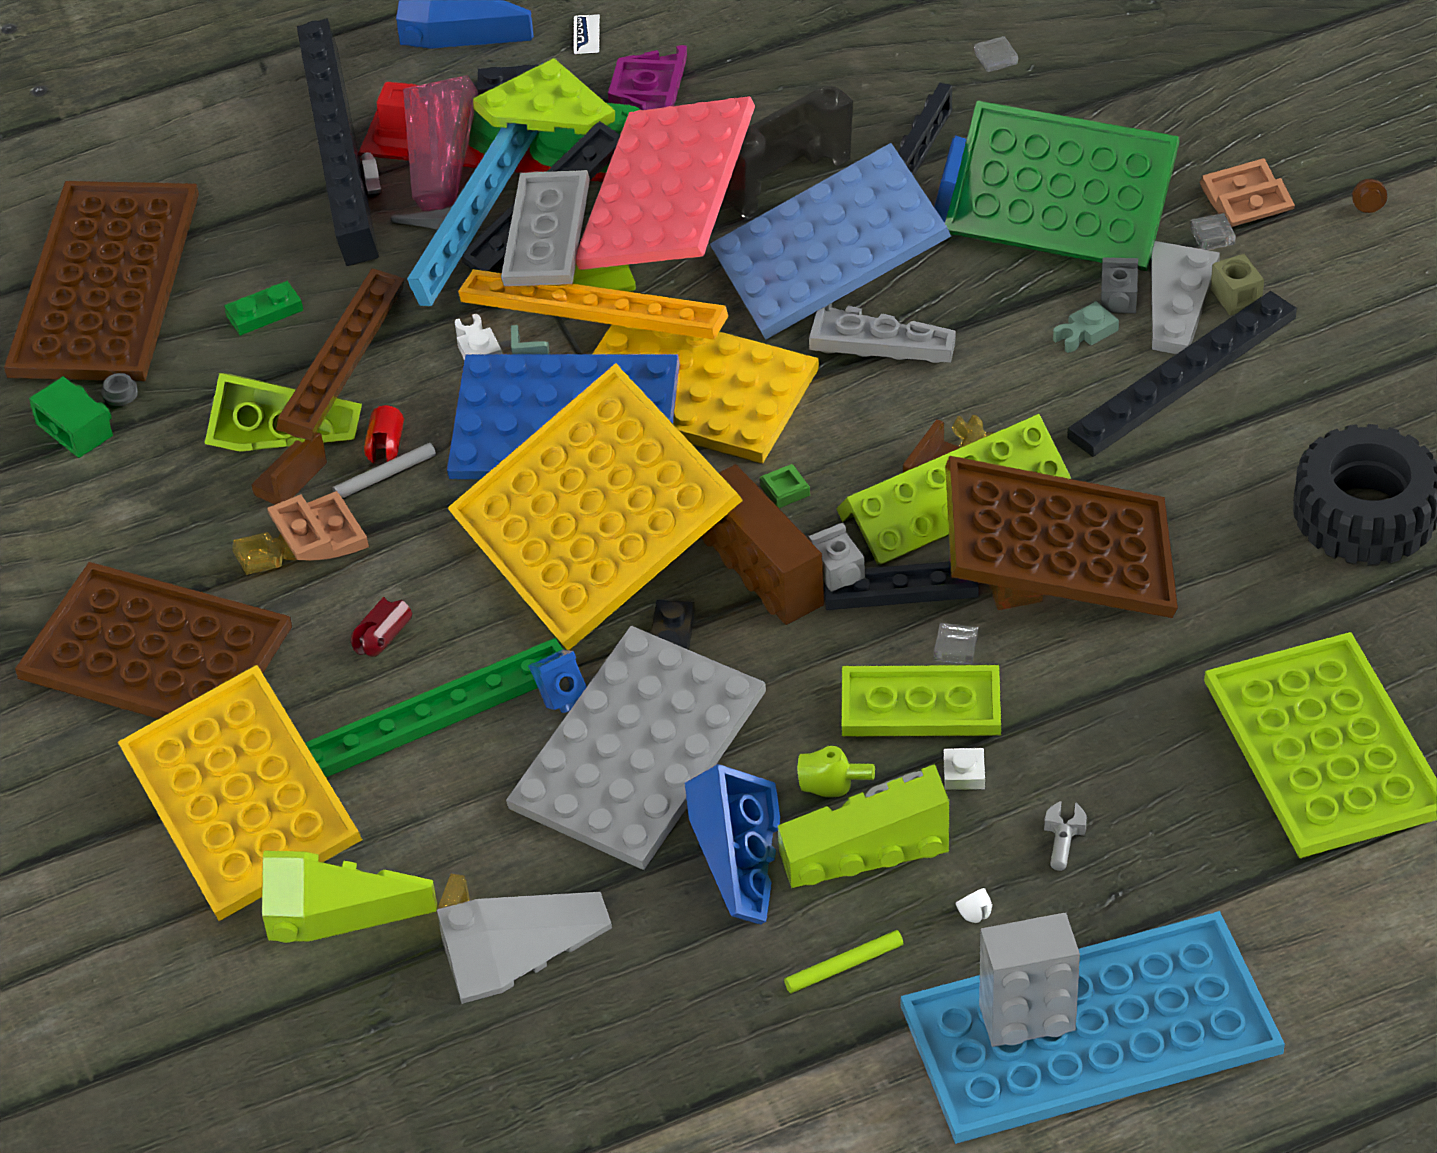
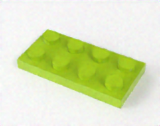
[842,665,1001,736]

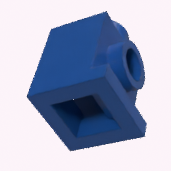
[528,649,587,713]

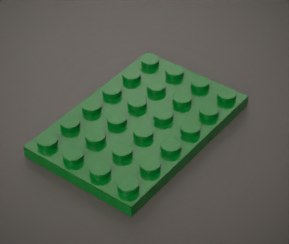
[945,100,1180,271]

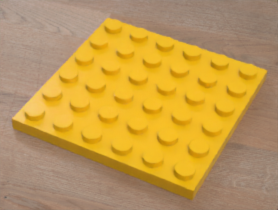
[447,363,743,650]

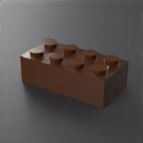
[701,464,824,625]

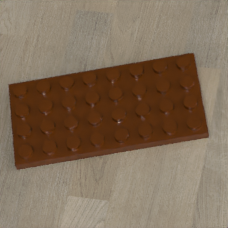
[4,181,199,381]

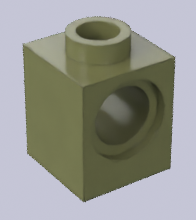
[1210,254,1264,316]

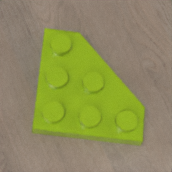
[473,58,615,135]

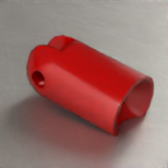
[364,405,404,464]

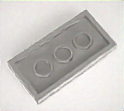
[501,170,590,286]

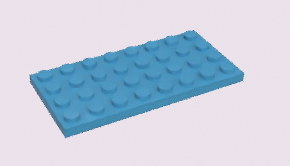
[901,911,1285,1144]

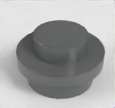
[101,373,138,406]

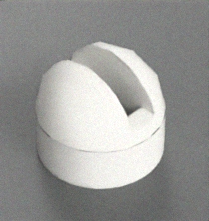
[955,888,992,923]

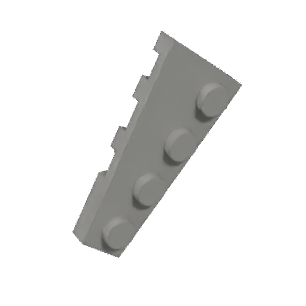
[1151,241,1220,354]
[809,303,956,363]

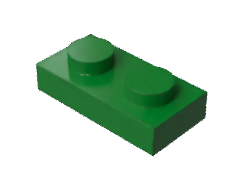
[224,280,303,336]

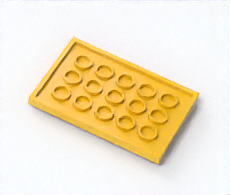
[593,325,819,464]
[118,665,363,921]

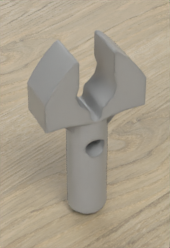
[361,153,381,195]
[1044,801,1087,871]

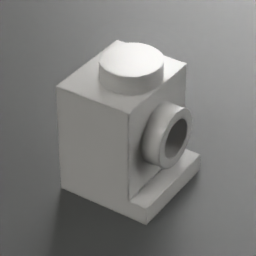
[809,523,865,592]

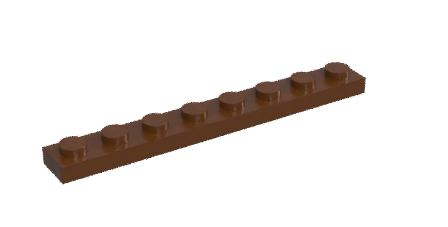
[276,268,405,441]

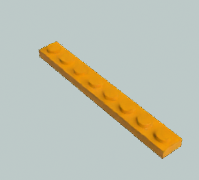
[458,269,728,340]

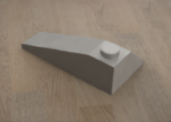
[437,892,612,1004]

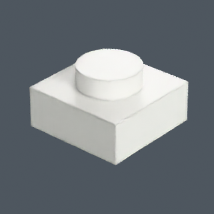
[944,748,985,790]

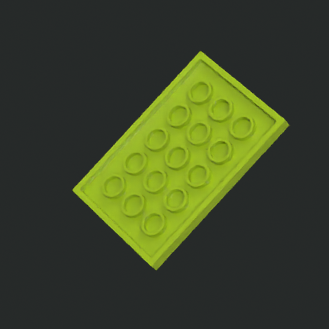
[1204,632,1437,858]

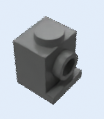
[1101,257,1138,313]

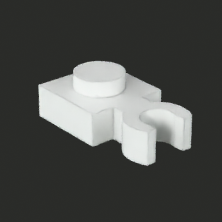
[455,314,502,360]

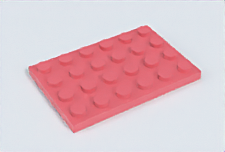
[575,96,755,270]

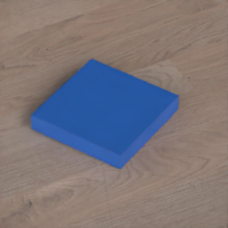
[934,136,966,223]

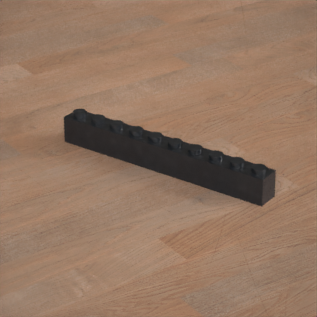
[297,18,380,266]

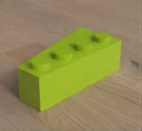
[778,764,949,888]

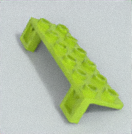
[836,414,1071,565]

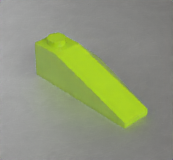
[205,373,362,452]
[262,851,437,943]

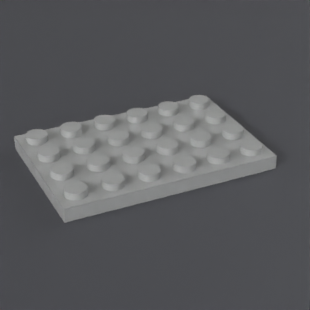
[506,626,766,870]

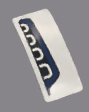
[574,15,600,54]

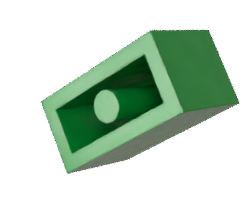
[29,376,113,458]

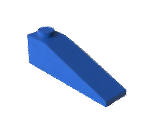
[396,0,534,49]

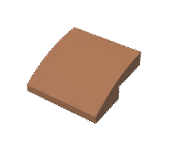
[1200,158,1295,227]
[267,491,369,561]

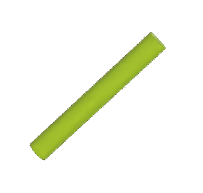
[784,930,904,994]

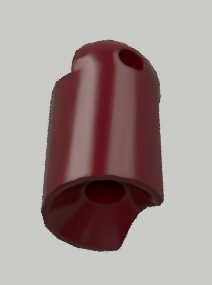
[350,597,412,657]

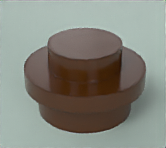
[1352,179,1387,213]

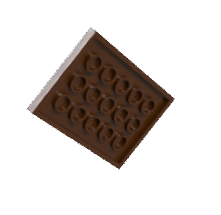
[945,456,1178,618]
[15,562,292,719]

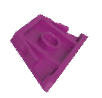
[608,45,687,110]

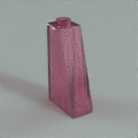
[403,75,478,211]

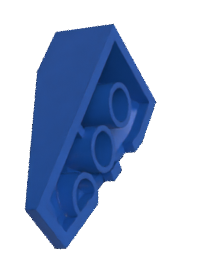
[685,764,780,925]

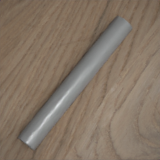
[332,442,436,499]

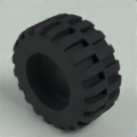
[1293,424,1437,566]

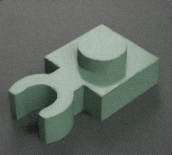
[1053,301,1119,353]

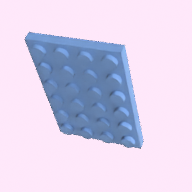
[710,143,951,340]

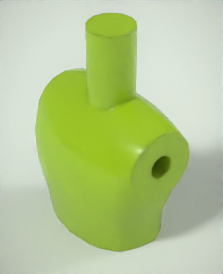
[797,746,875,797]

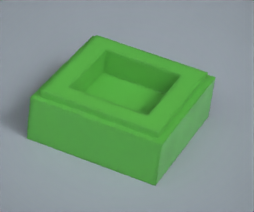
[760,464,810,508]

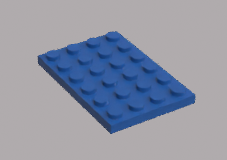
[447,354,680,479]

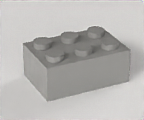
[979,912,1080,1047]

